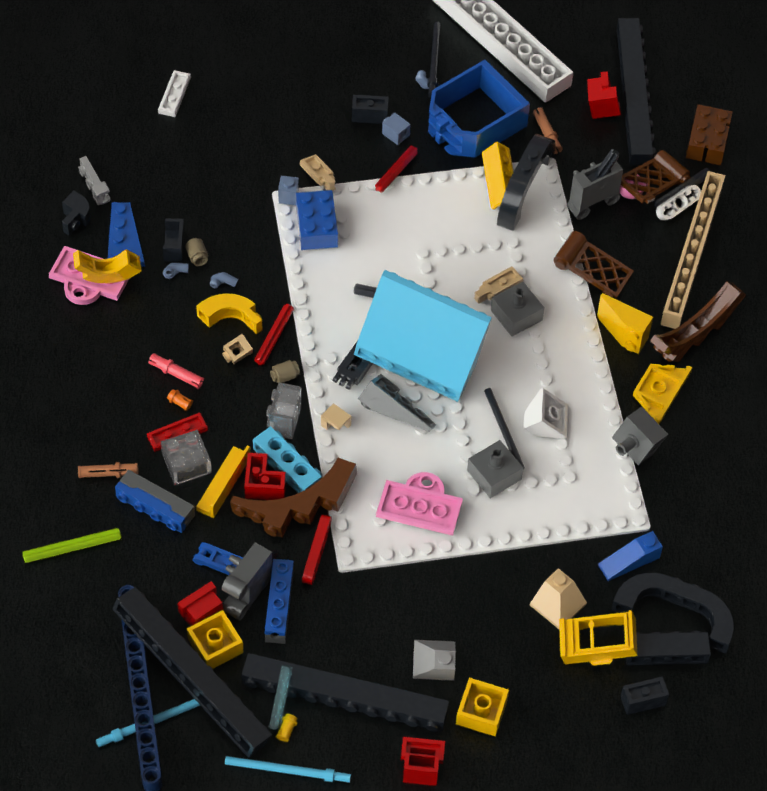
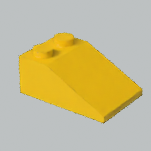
[597,293,653,354]

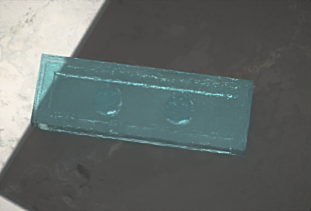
[269,665,292,729]

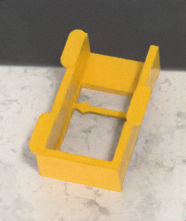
[559,610,638,666]

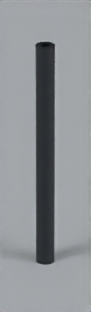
[484,388,525,469]

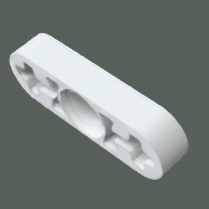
[656,185,701,220]

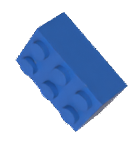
[296,190,338,250]

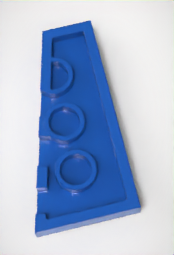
[108,202,145,267]

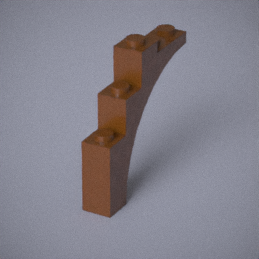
[650,282,747,362]
[230,458,357,538]

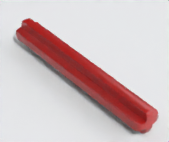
[375,146,418,193]
[254,304,294,366]

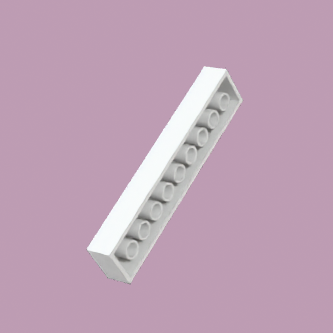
[433,0,573,103]

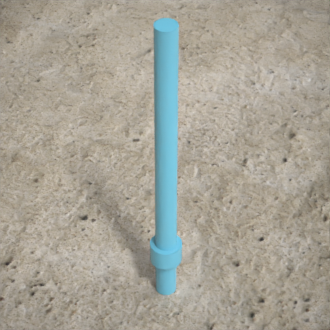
[96,699,200,747]
[225,756,351,783]

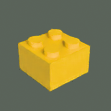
[187,610,244,669]
[456,678,509,737]

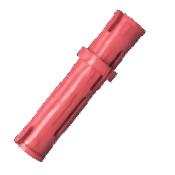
[149,353,204,389]

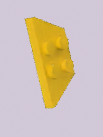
[633,364,692,424]

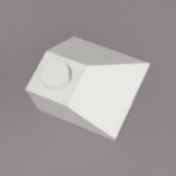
[524,388,568,439]

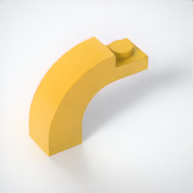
[73,249,141,283]
[196,294,262,334]

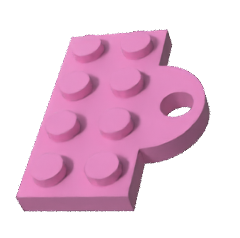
[49,246,130,305]
[376,472,463,536]

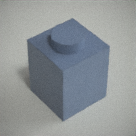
[382,113,410,145]
[278,176,299,205]

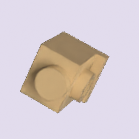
[222,334,253,364]

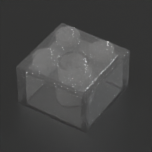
[266,382,301,439]
[161,430,212,485]

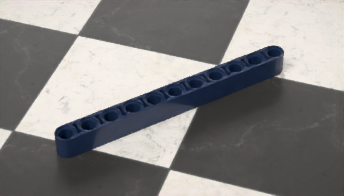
[118,585,162,791]

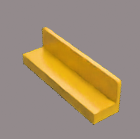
[482,142,513,210]
[196,445,250,518]

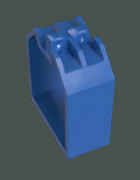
[428,60,530,158]

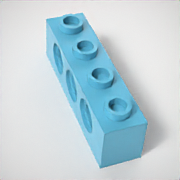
[253,426,322,493]

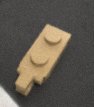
[300,154,336,191]
[474,266,523,304]

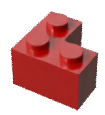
[244,453,286,500]

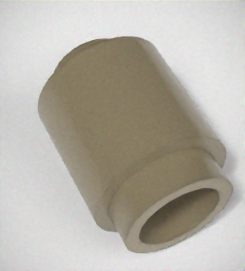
[185,238,208,266]
[270,360,300,384]

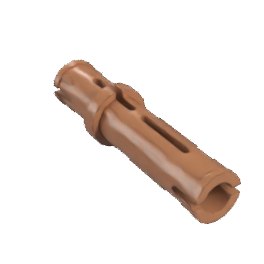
[533,108,563,154]
[78,462,138,478]

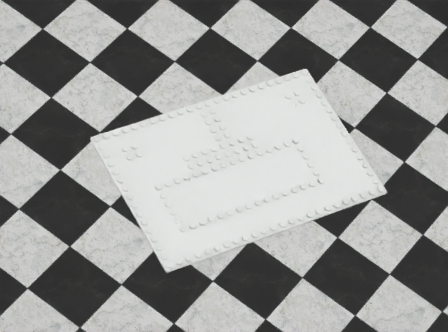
[272,158,650,573]

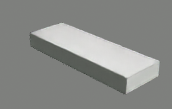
[158,70,191,117]

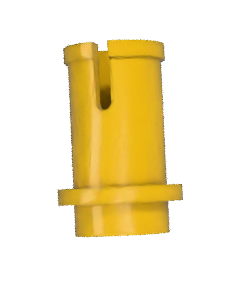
[276,714,298,742]

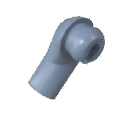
[416,70,439,89]
[163,263,189,279]
[210,272,238,288]

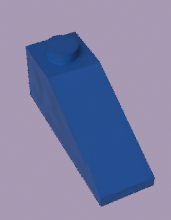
[598,531,663,581]

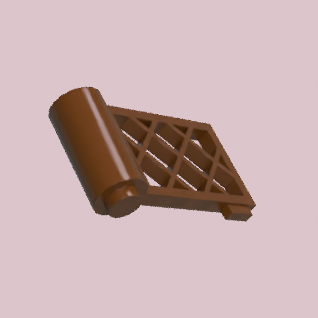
[621,150,691,204]
[553,231,634,299]

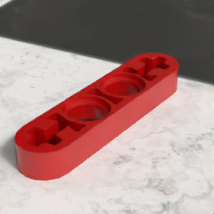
[302,514,332,585]

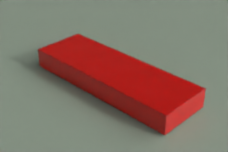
[147,412,208,452]

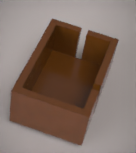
[686,105,733,165]

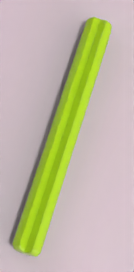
[23,528,121,563]

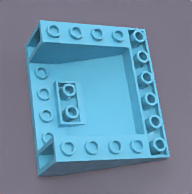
[354,270,492,402]

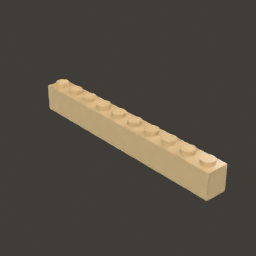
[660,171,725,329]

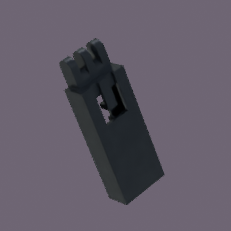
[332,342,373,390]

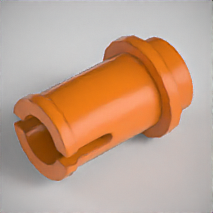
[167,389,193,411]

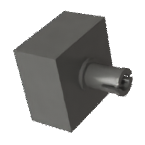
[491,282,544,336]
[612,406,668,465]
[467,440,523,498]

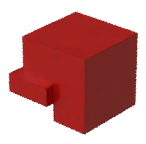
[587,71,621,119]
[177,581,223,627]
[401,737,445,786]

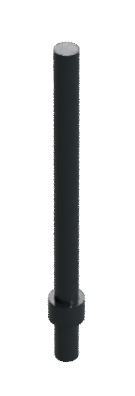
[427,22,441,98]

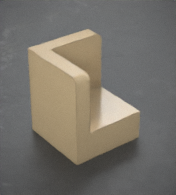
[321,403,351,430]

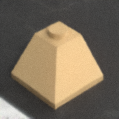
[530,568,587,630]

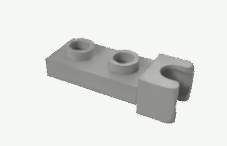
[78,156,111,205]

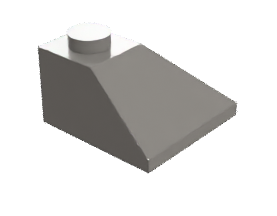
[413,640,456,680]

